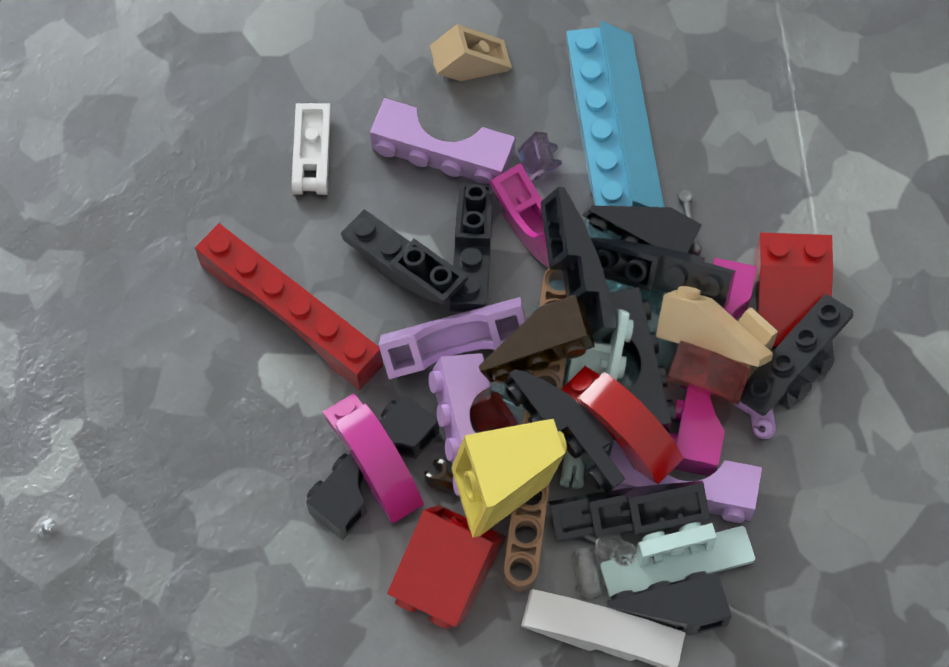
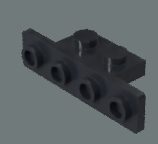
[735,294,854,416]

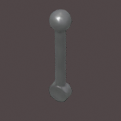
[678,190,702,256]

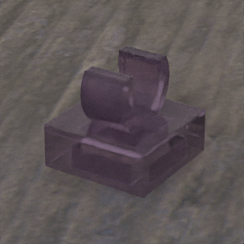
[518,131,562,180]

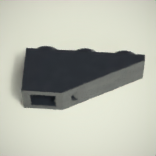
[582,205,702,253]
[606,571,732,636]

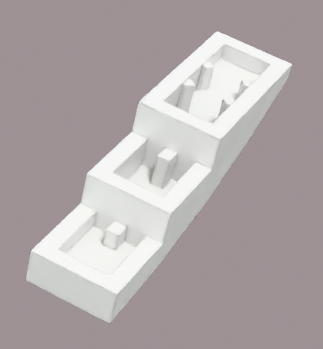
[521,589,685,667]

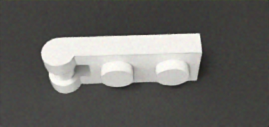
[292,103,331,195]

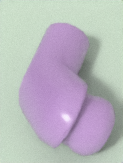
[734,400,776,439]

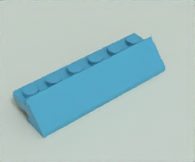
[566,20,664,207]

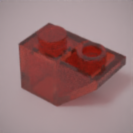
[668,340,751,405]

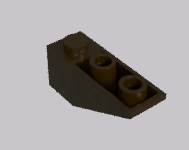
[479,295,595,383]

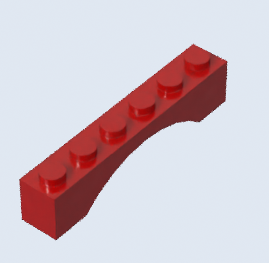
[195,223,383,391]

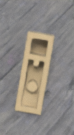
[656,286,773,367]

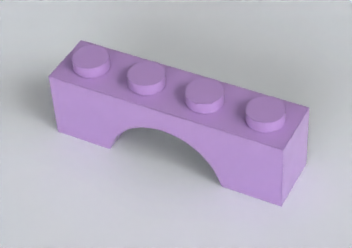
[370,98,515,184]
[379,297,527,379]
[429,353,490,507]
[604,440,762,523]

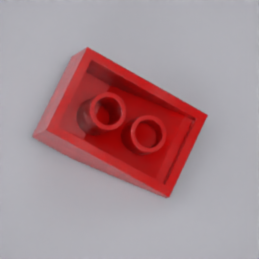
[755,232,833,349]

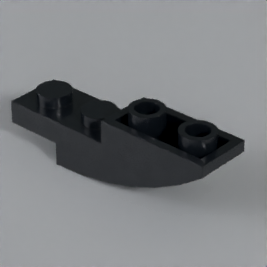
[450,182,494,312]
[341,209,468,305]
[591,237,736,308]
[504,369,626,494]

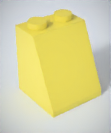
[451,419,567,538]

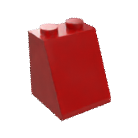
[387,505,507,629]

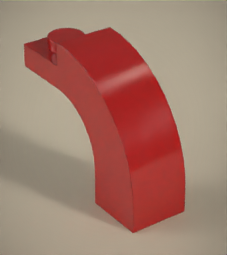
[561,366,684,484]

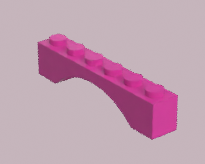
[670,258,757,477]

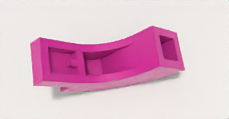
[488,163,549,267]
[323,393,424,524]

